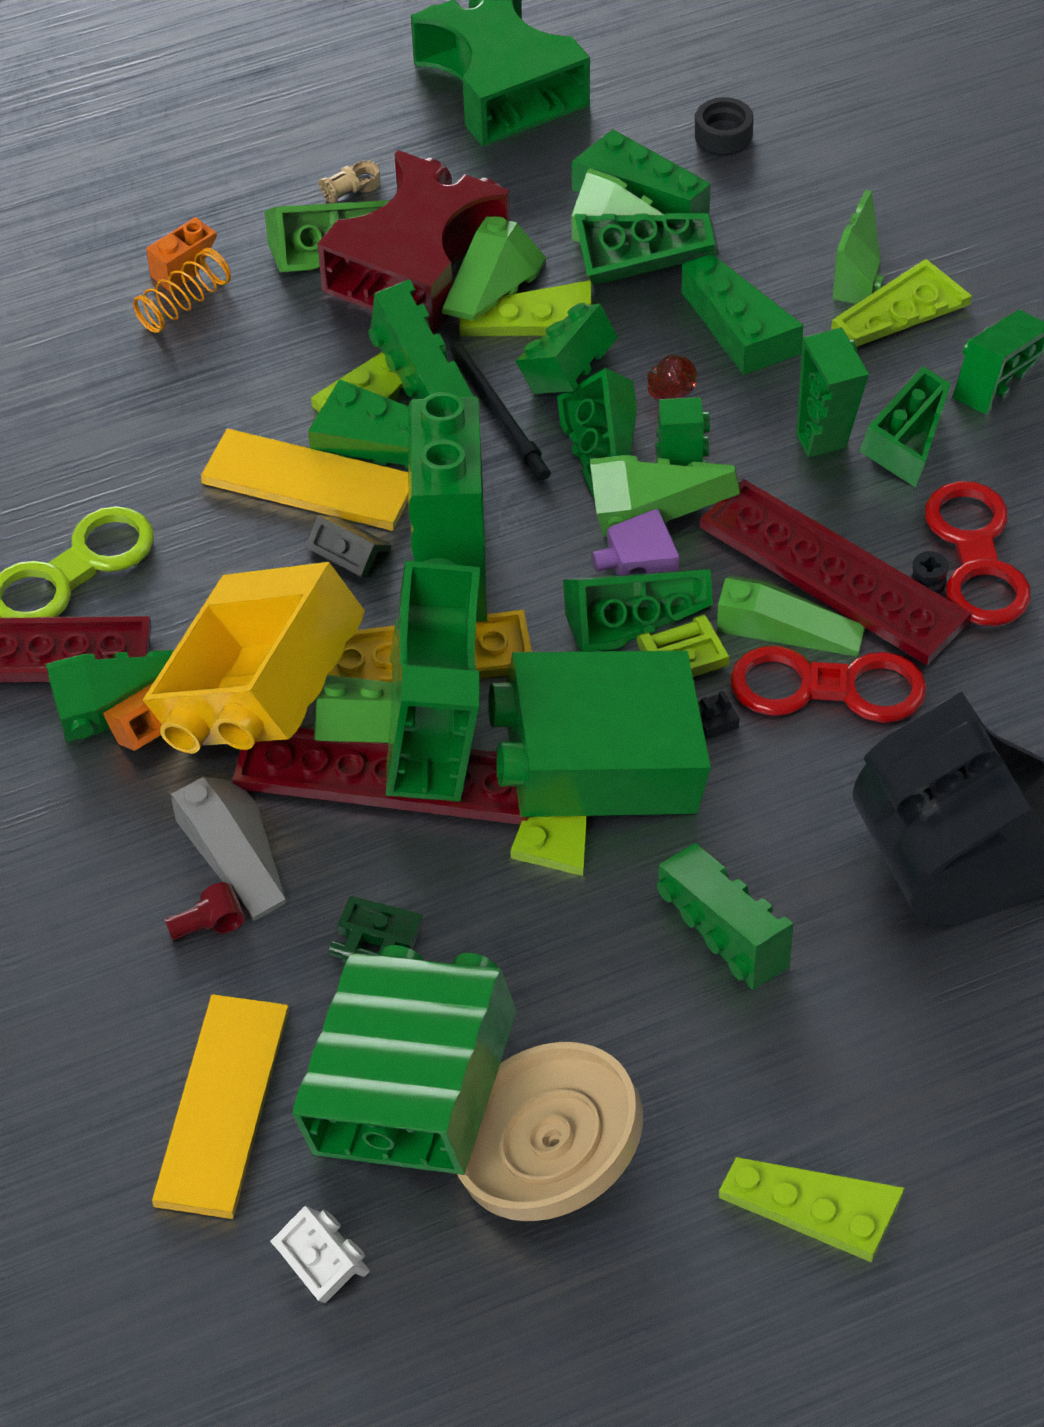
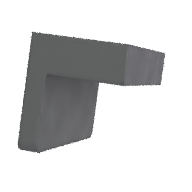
[305,515,392,577]

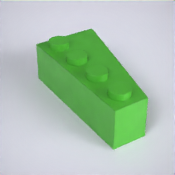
[312,675,392,743]

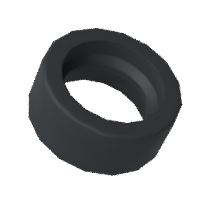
[695,97,754,154]

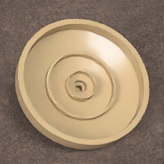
[457,1042,643,1221]

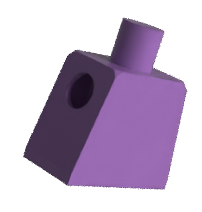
[591,509,679,575]

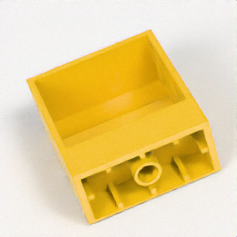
[143,562,365,754]

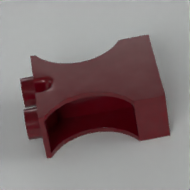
[317,150,510,334]

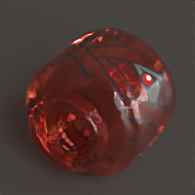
[647,354,697,401]

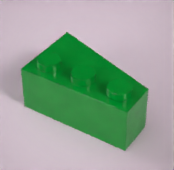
[952,309,1044,415]
[859,366,951,488]

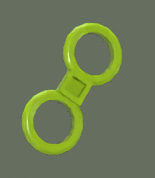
[0,506,154,618]

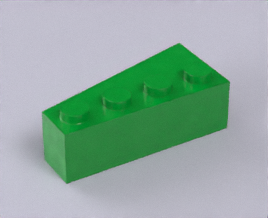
[572,129,711,215]
[574,213,720,286]
[682,253,804,375]
[796,327,869,458]
[308,379,409,469]
[657,843,794,990]

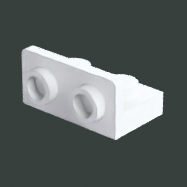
[271,1206,370,1303]

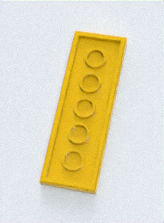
[201,428,409,531]
[327,609,532,682]
[152,994,289,1219]

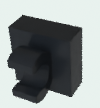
[698,691,740,739]

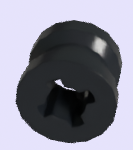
[911,551,949,594]

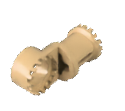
[318,160,381,204]

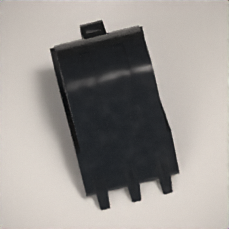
[853,691,1044,925]

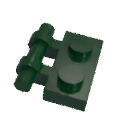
[328,896,424,964]

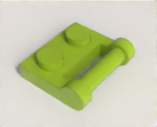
[637,615,729,677]

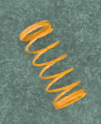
[133,247,231,333]

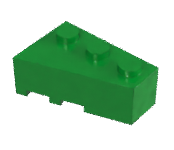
[515,303,618,394]
[655,397,710,466]

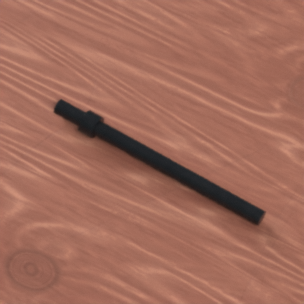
[451,343,551,480]

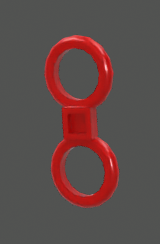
[925,481,1031,626]
[730,645,927,723]

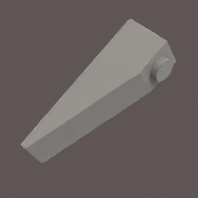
[171,777,286,922]

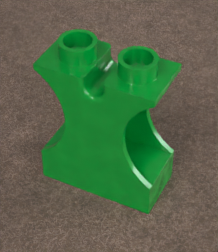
[411,0,590,147]
[386,558,480,802]

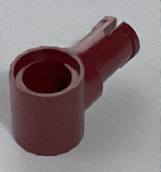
[164,882,245,941]

